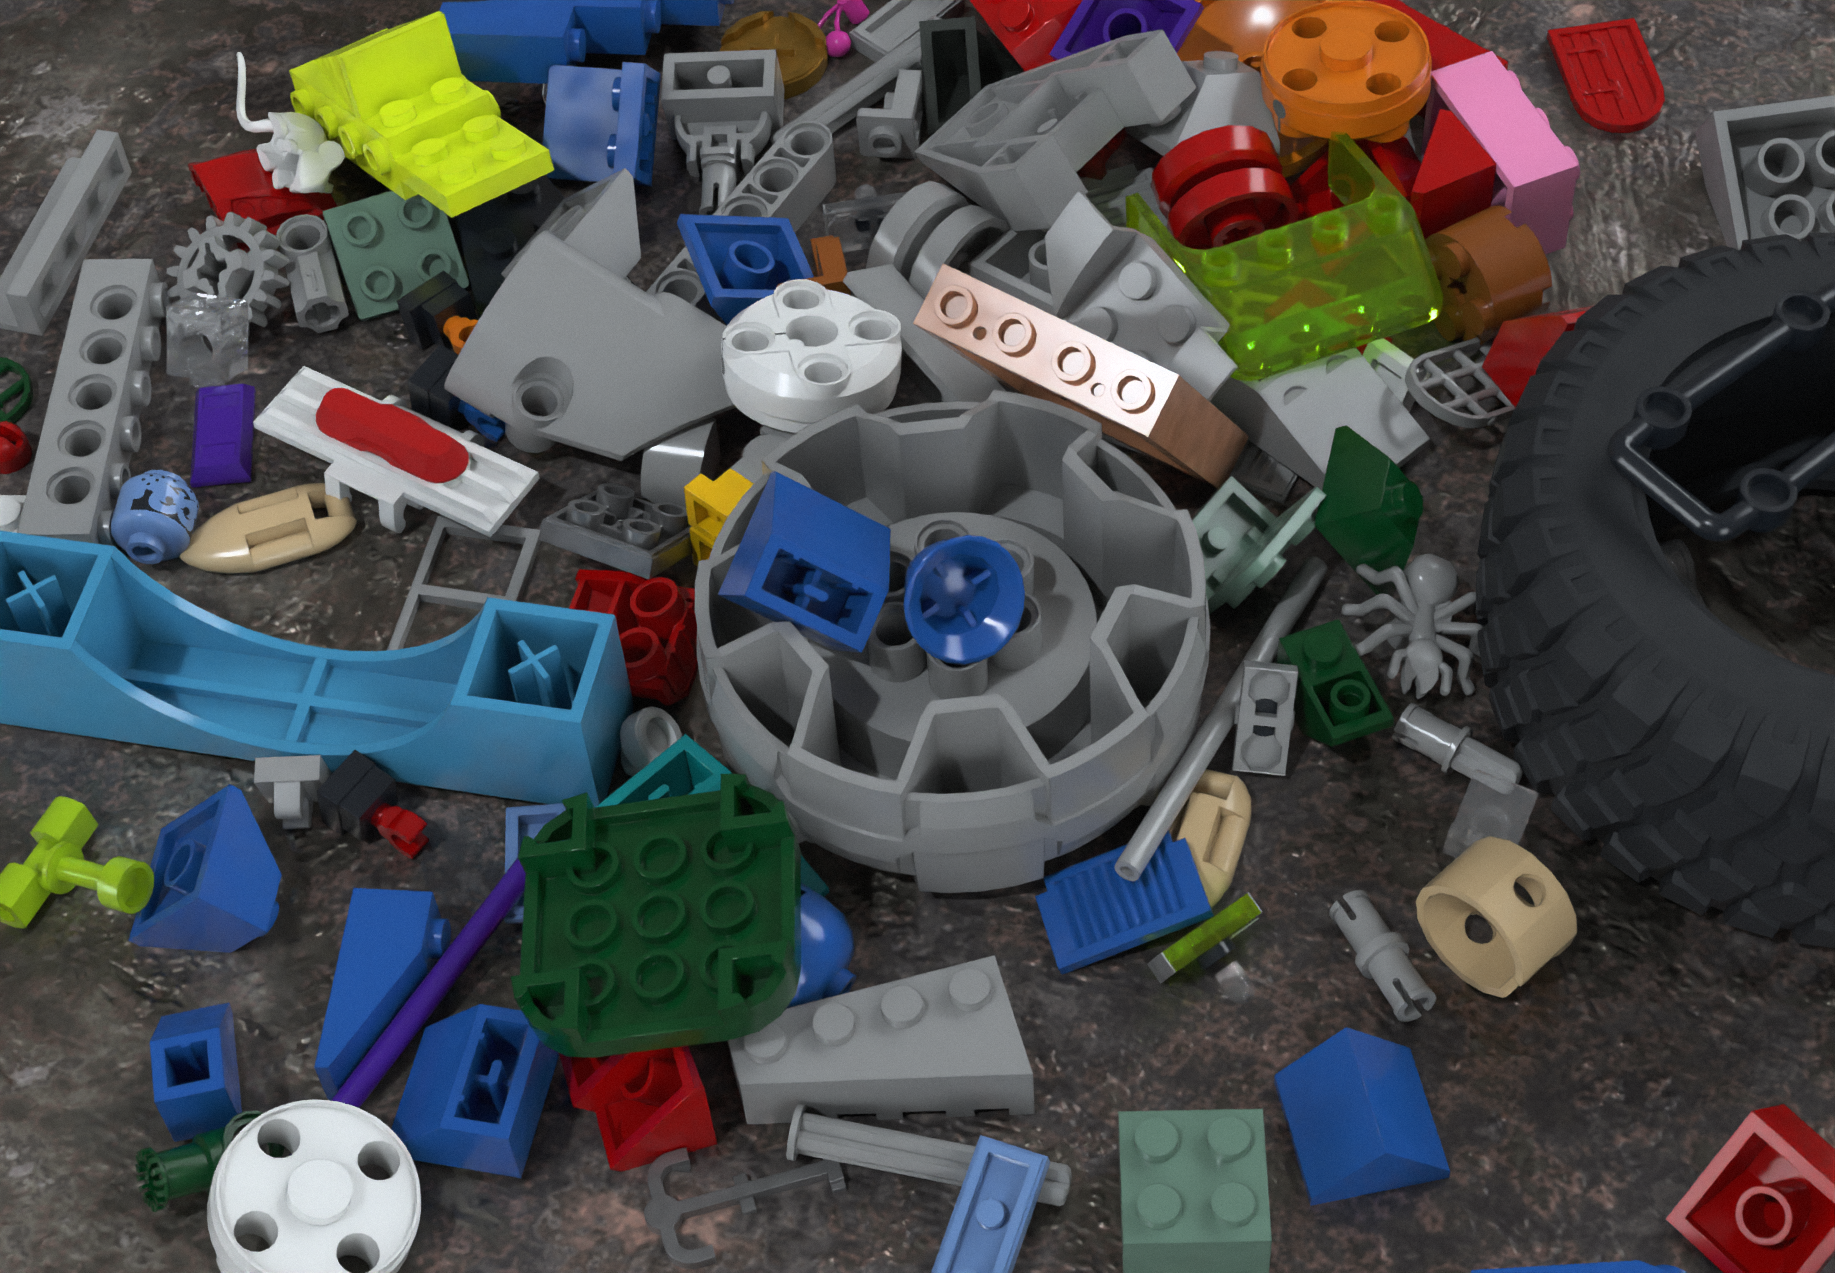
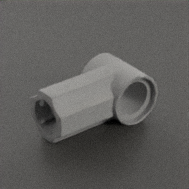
[276,214,349,333]

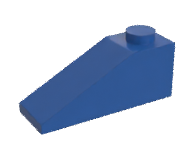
[314,888,451,1101]

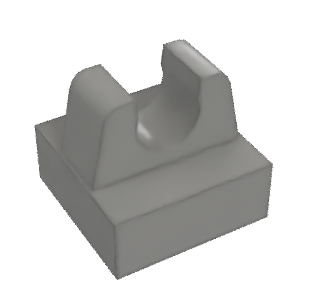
[254,755,332,829]

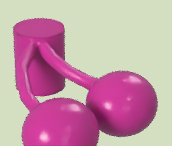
[817,0,869,58]

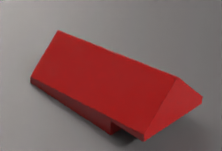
[559,1046,717,1172]

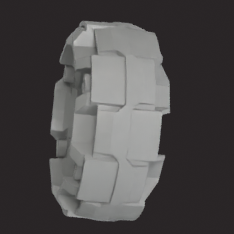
[695,390,1210,893]

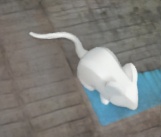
[236,52,345,194]

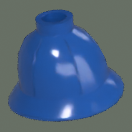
[903,535,1025,665]

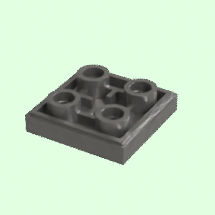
[539,483,692,579]

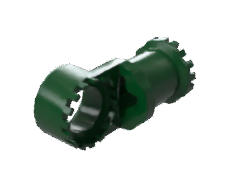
[135,1110,285,1212]

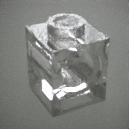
[166,292,248,388]

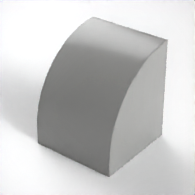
[641,417,722,508]

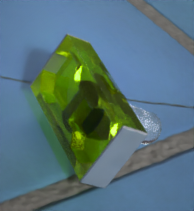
[1147,892,1262,1004]

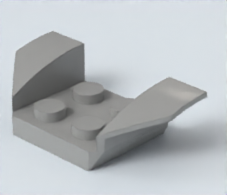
[1045,191,1238,402]

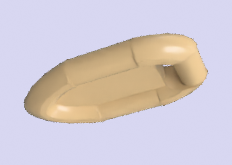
[179,483,357,574]
[1169,769,1251,931]

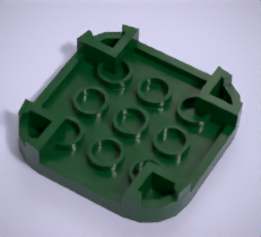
[511,774,801,1058]

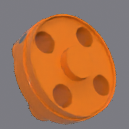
[1261,0,1432,143]

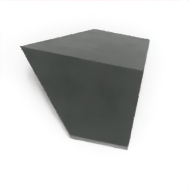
[919,17,1025,135]

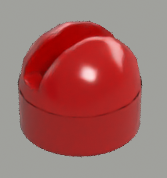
[0,421,32,474]

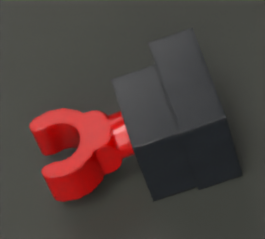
[316,750,429,859]

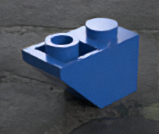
[150,1003,242,1142]

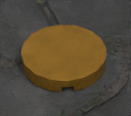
[718,11,828,99]

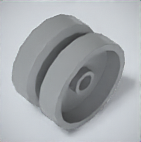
[866,181,1010,300]

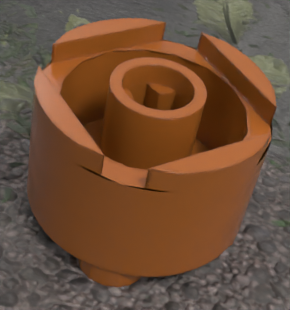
[1411,206,1552,344]

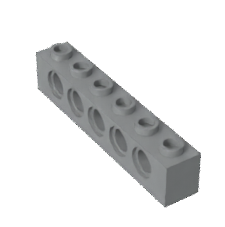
[17,259,171,547]

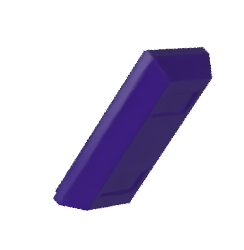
[190,383,256,488]

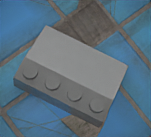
[1695,95,1835,251]

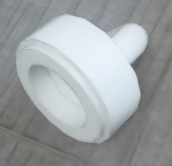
[620,706,682,777]

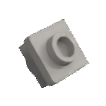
[856,69,926,159]

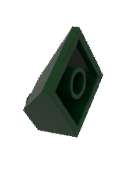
[1314,425,1424,597]

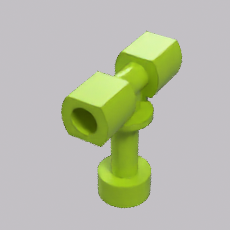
[0,796,154,929]

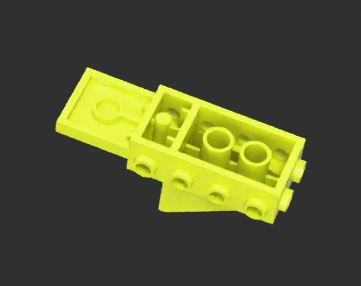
[289,11,554,218]

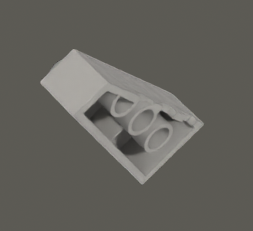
[727,955,1035,1124]

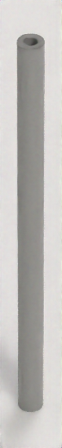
[1114,556,1328,881]

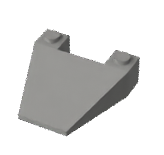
[914,29,1197,232]

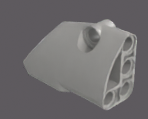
[444,230,737,461]

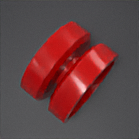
[1151,125,1299,269]

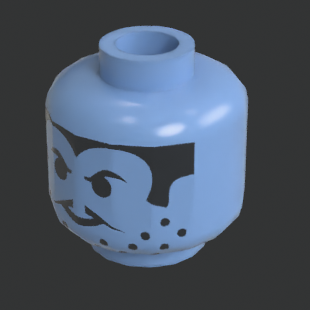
[111,470,199,564]

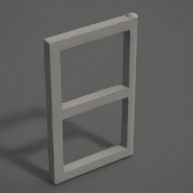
[387,515,542,650]

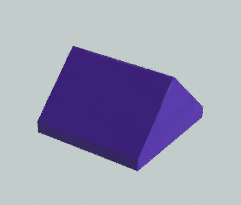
[1049,0,1204,61]

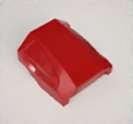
[188,149,338,253]
[569,569,698,706]

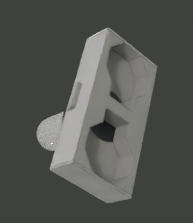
[1232,660,1298,776]

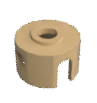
[1416,836,1577,998]

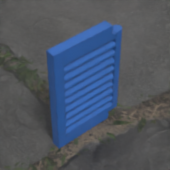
[1035,830,1214,975]

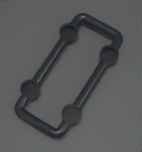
[1607,281,1835,542]

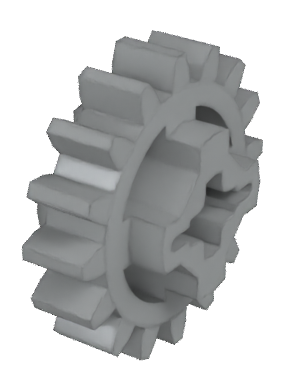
[166,212,289,342]

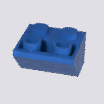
[718,471,891,653]
[391,1004,559,1178]

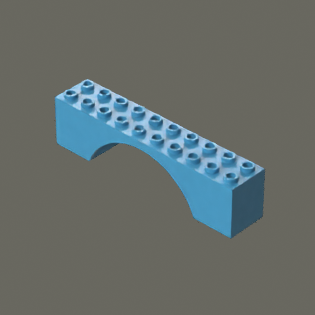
[0,531,634,807]

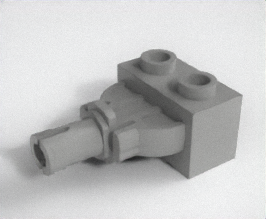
[661,49,785,215]

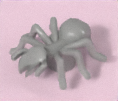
[1341,554,1483,699]

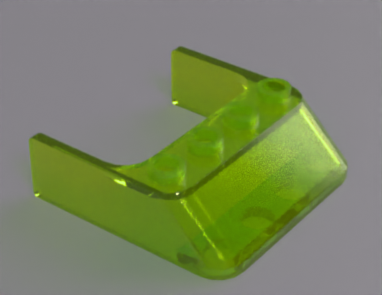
[1125,131,1443,381]

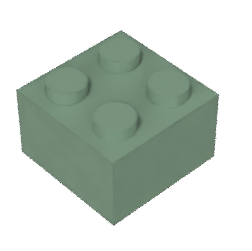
[1118,1108,1272,1273]

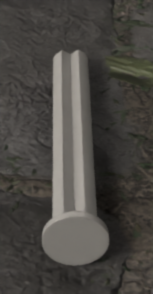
[770,15,942,145]
[786,1103,1072,1206]

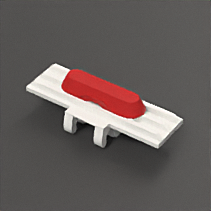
[253,366,540,537]

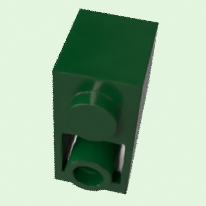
[1277,619,1394,746]

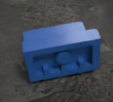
[542,62,661,187]

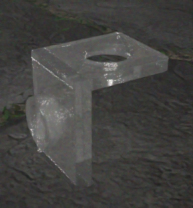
[1442,769,1538,858]

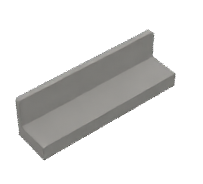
[0,129,132,336]
[843,264,1007,403]

